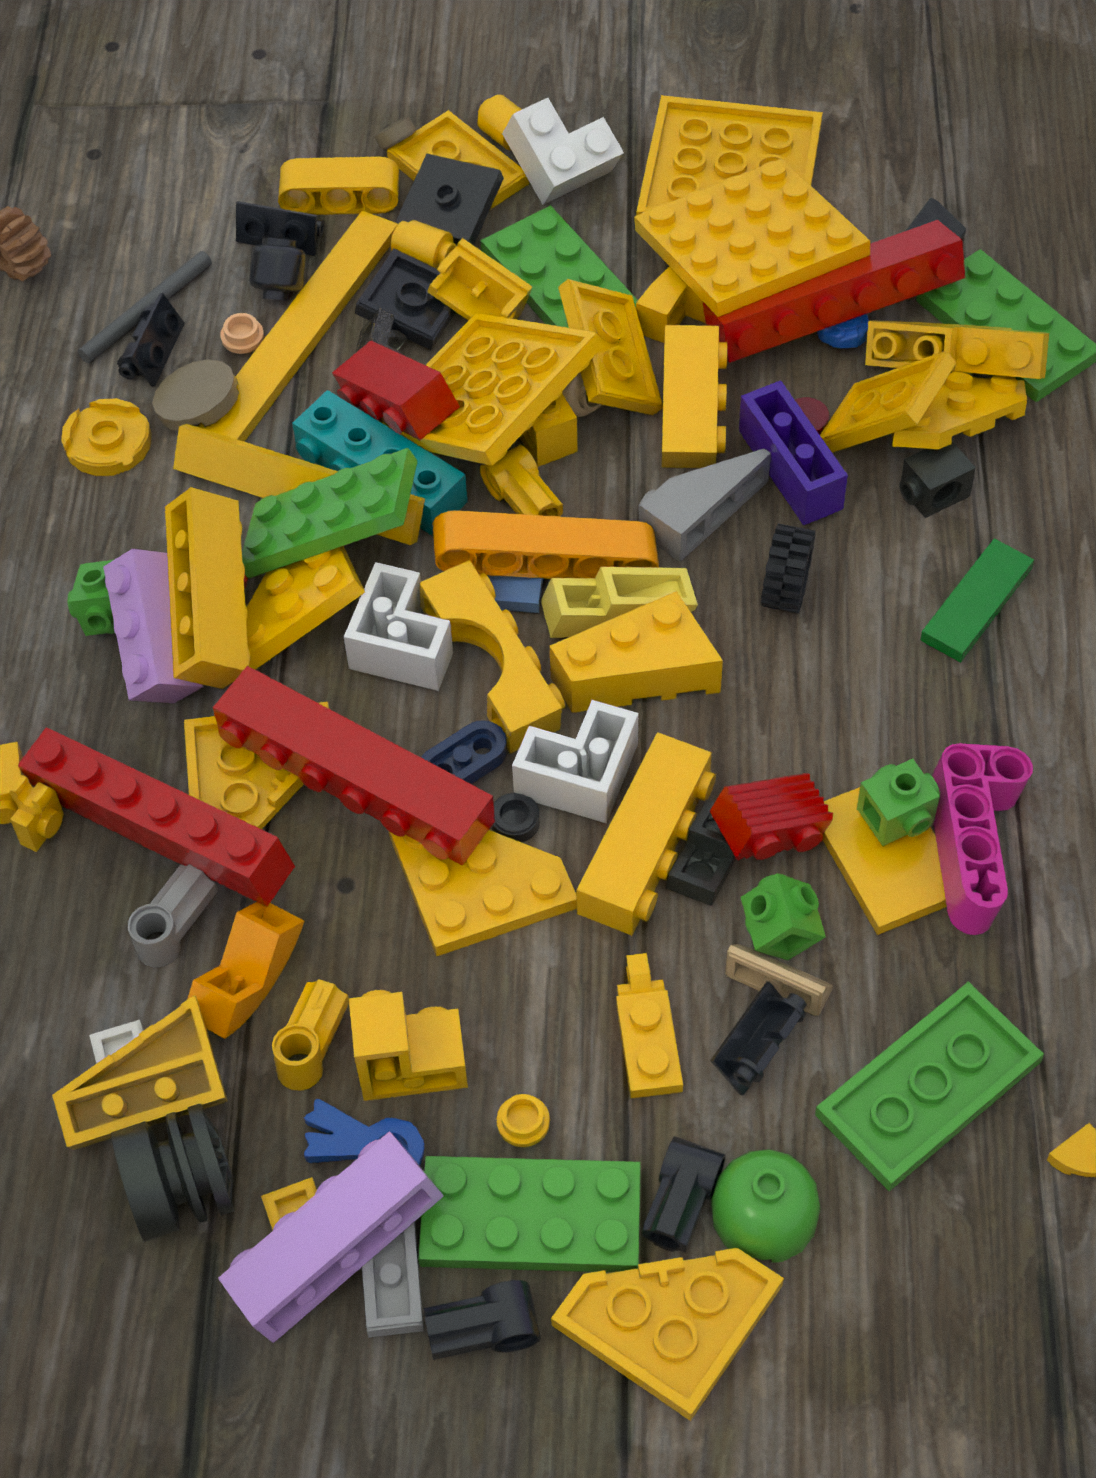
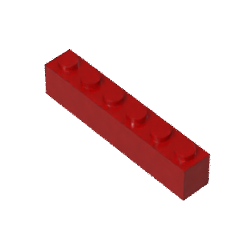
[702,220,965,363]
[213,666,495,866]
[17,727,295,907]

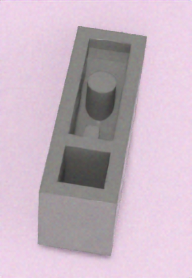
[638,449,771,562]

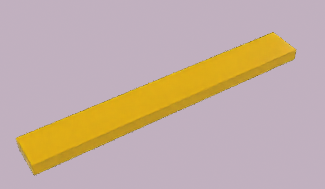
[198,210,398,442]

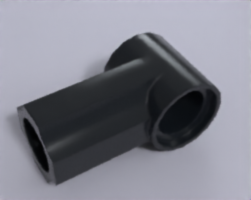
[642,1136,726,1252]
[423,1280,541,1360]

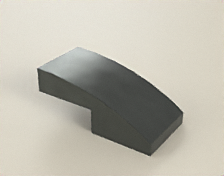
[665,799,736,906]

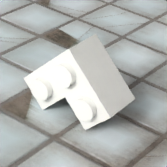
[502,98,624,205]
[344,562,453,691]
[512,700,639,824]

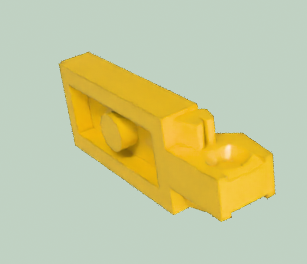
[616,953,683,1099]

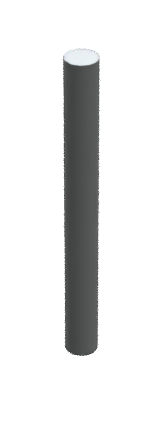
[78,251,212,363]

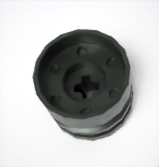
[111,1103,234,1242]

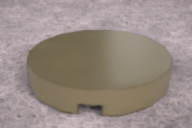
[152,359,239,431]

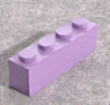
[218,1131,444,1343]

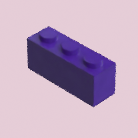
[739,380,848,526]

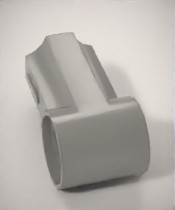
[128,864,218,968]

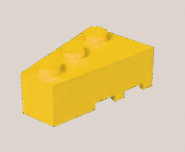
[662,325,727,468]
[550,591,723,713]
[52,995,228,1150]

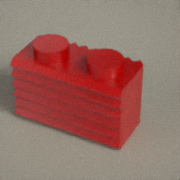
[710,773,833,861]

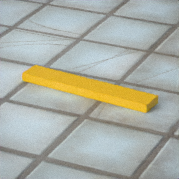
[173,424,425,545]

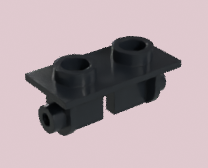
[236,201,325,256]
[117,293,185,387]
[710,982,807,1096]

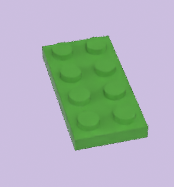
[481,205,638,328]
[916,249,1096,402]
[242,448,418,579]
[815,981,1044,1192]
[418,1156,640,1272]

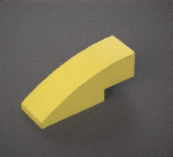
[541,567,698,638]

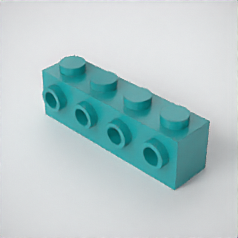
[292,390,468,536]

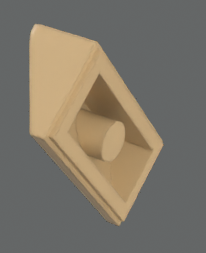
[725,944,833,1016]

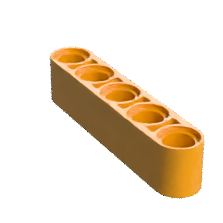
[433,511,659,579]

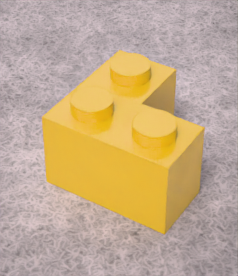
[349,990,468,1101]

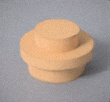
[220,313,264,354]

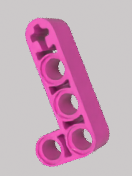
[932,743,1033,935]

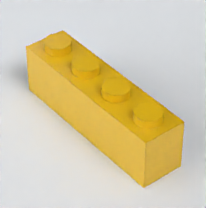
[165,487,251,689]
[576,732,716,936]

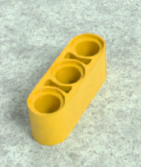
[278,157,399,215]

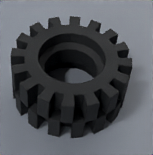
[761,523,816,613]

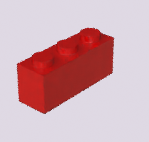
[332,341,460,440]

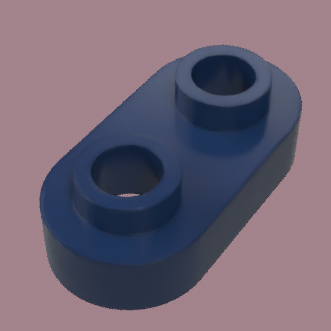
[421,720,507,784]

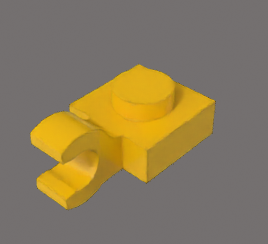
[10,775,64,852]

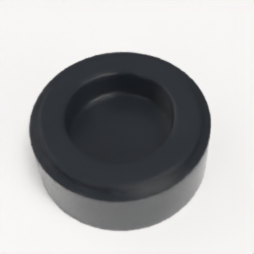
[491,793,540,843]

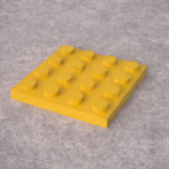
[636,95,823,215]
[634,158,870,317]
[379,313,604,466]

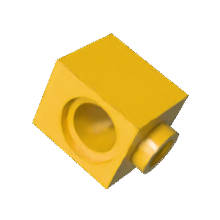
[519,394,578,467]

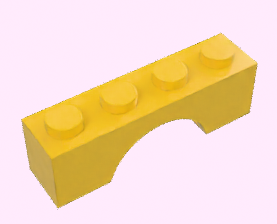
[419,560,565,754]

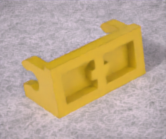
[428,238,532,321]

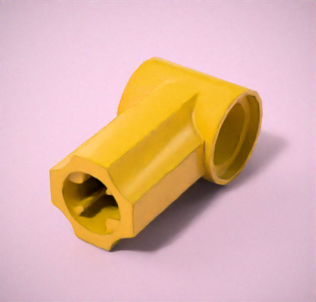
[480,445,563,517]
[272,979,349,1091]

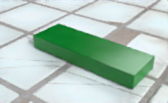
[920,538,1034,663]

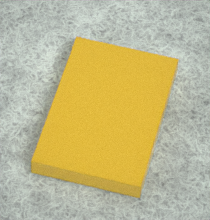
[387,110,529,210]
[558,279,663,415]
[820,351,956,453]
[822,787,947,935]

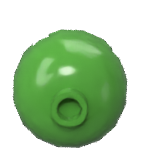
[711,1149,821,1263]

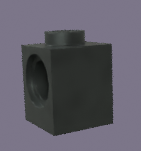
[899,441,976,518]

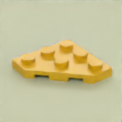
[892,372,1027,449]
[246,546,365,670]
[184,702,329,829]
[388,830,577,957]
[551,1248,784,1421]

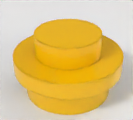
[497,1094,550,1147]

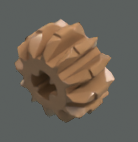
[0,206,51,281]

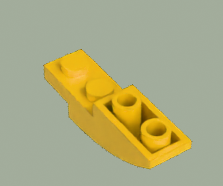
[865,321,1049,379]

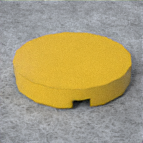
[61,398,152,476]

